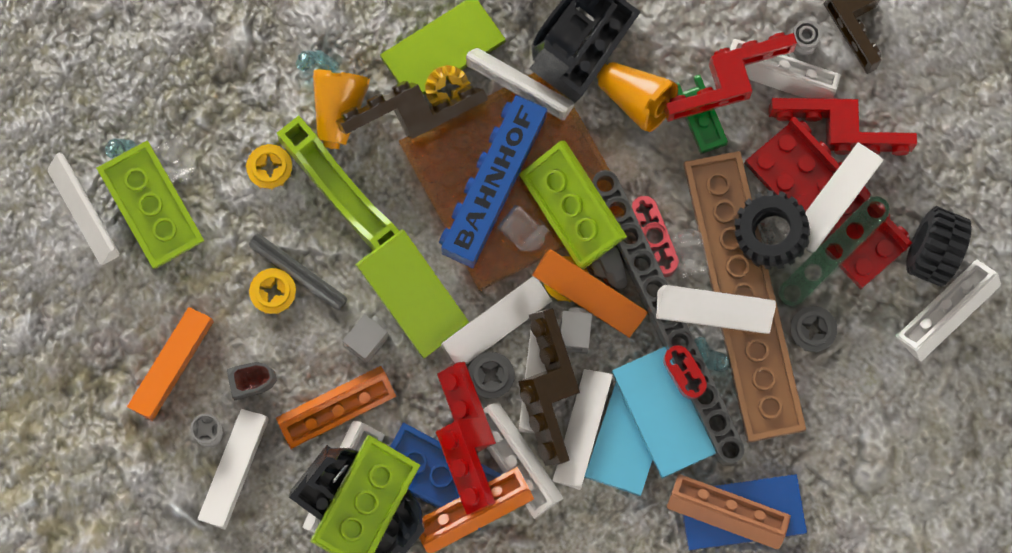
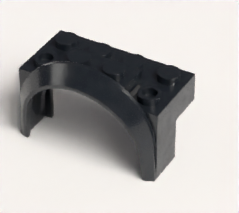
[529,0,640,103]
[289,445,425,553]

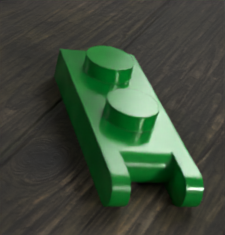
[676,74,728,155]

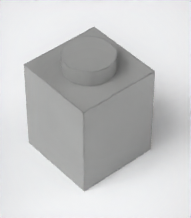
[561,307,592,354]
[342,314,389,364]

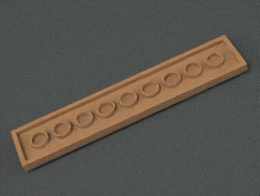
[683,151,806,443]

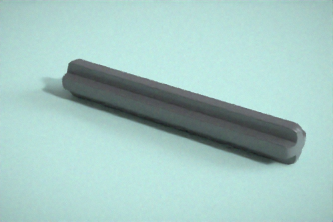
[249,233,347,311]

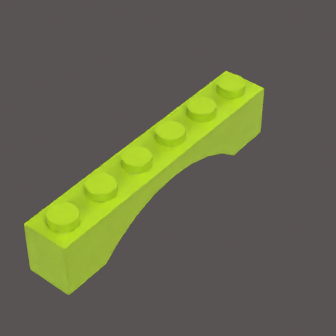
[277,115,399,251]

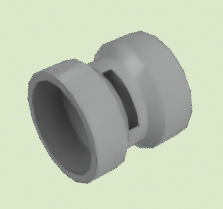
[793,20,821,56]
[190,414,224,447]

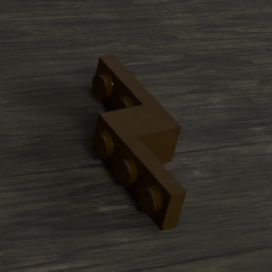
[824,0,881,74]
[336,81,488,139]
[518,308,580,466]

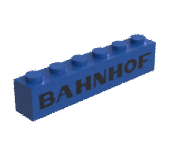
[439,95,547,269]

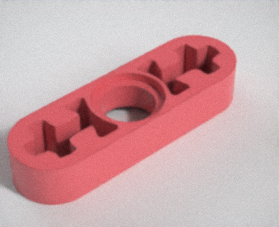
[632,196,679,277]

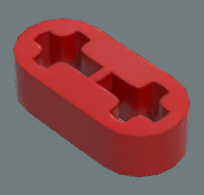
[663,345,707,399]

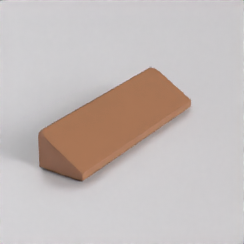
[667,473,791,549]

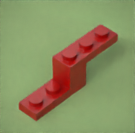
[664,32,797,122]
[769,98,917,156]
[436,362,496,515]

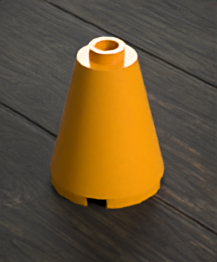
[597,62,678,132]
[313,69,370,150]

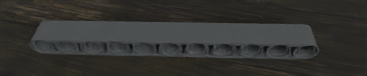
[592,170,745,466]

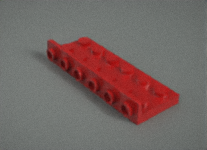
[744,117,912,290]

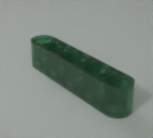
[779,196,890,308]

